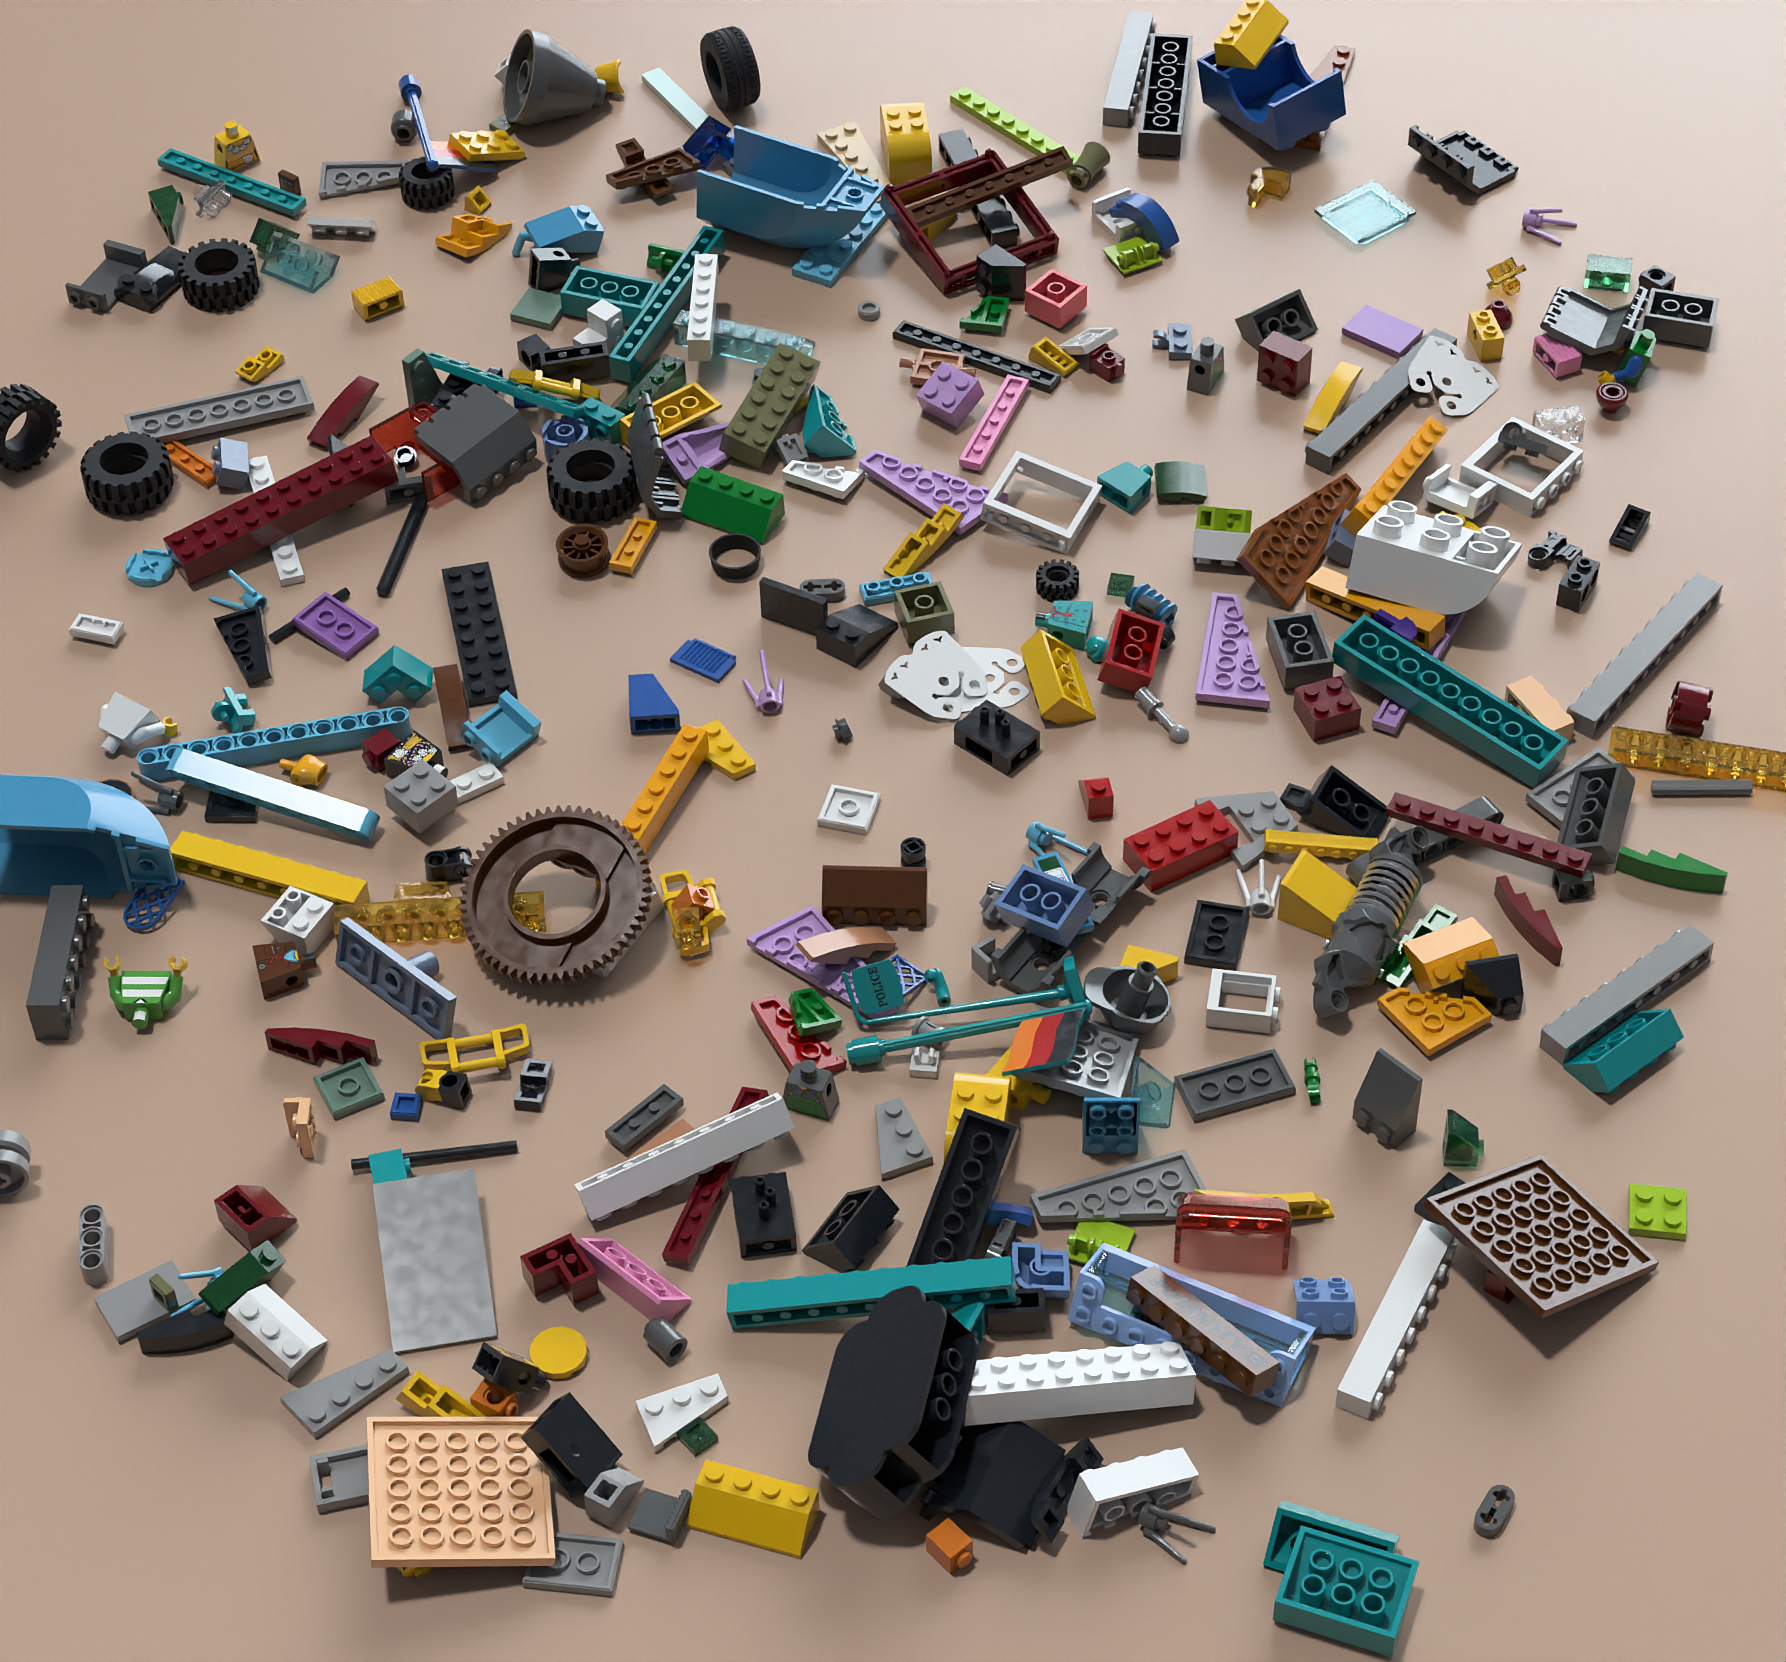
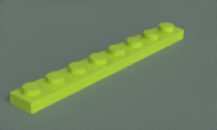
[950,86,1079,174]

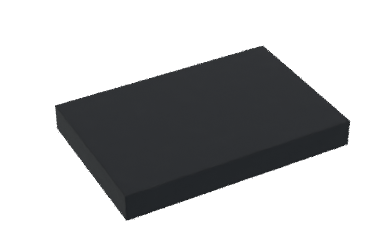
[759,577,828,636]
[1184,900,1249,971]

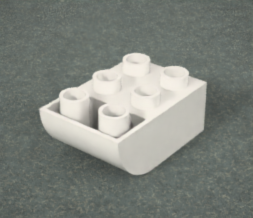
[1345,501,1522,615]

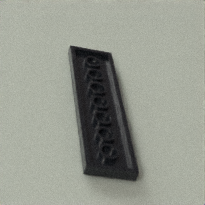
[441,562,518,707]

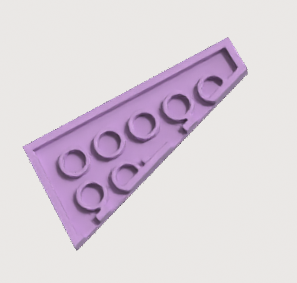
[859,450,1009,535]
[1195,592,1270,708]
[747,905,900,1019]

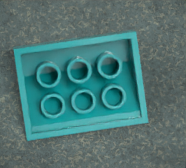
[1273,1525,1419,1657]

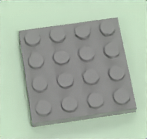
[1012,1005,1140,1098]

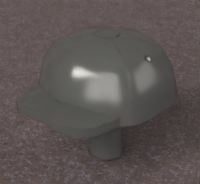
[1084,961,1171,1035]

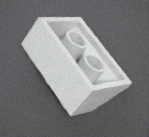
[1192,529,1252,566]
[224,1284,328,1381]

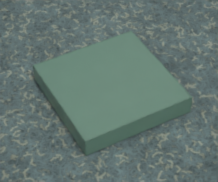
[510,288,562,330]
[313,1057,385,1120]

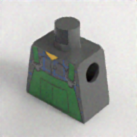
[1187,337,1224,396]
[783,1060,839,1121]

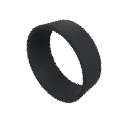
[709,533,761,579]

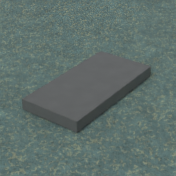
[1174,1049,1296,1123]

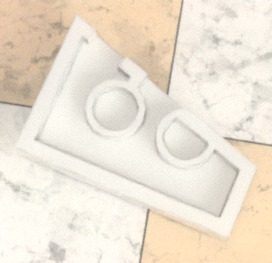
[635,1373,728,1453]

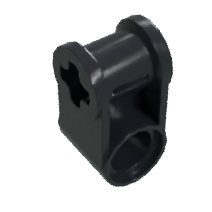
[424,846,473,885]

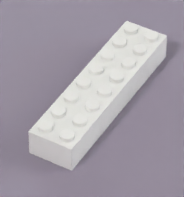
[963,1341,1196,1426]

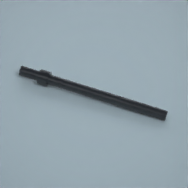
[351,1140,518,1170]

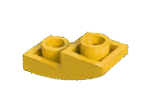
[235,346,285,382]

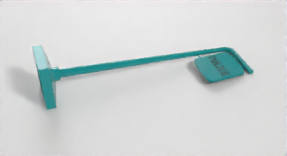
[841,956,1090,1025]

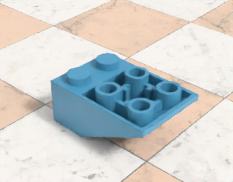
[1082,1098,1140,1154]

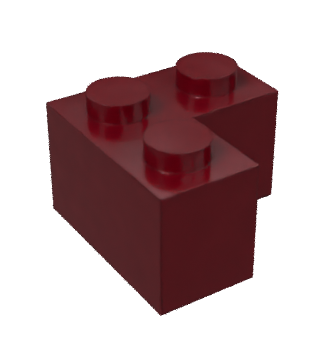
[520,1233,599,1304]

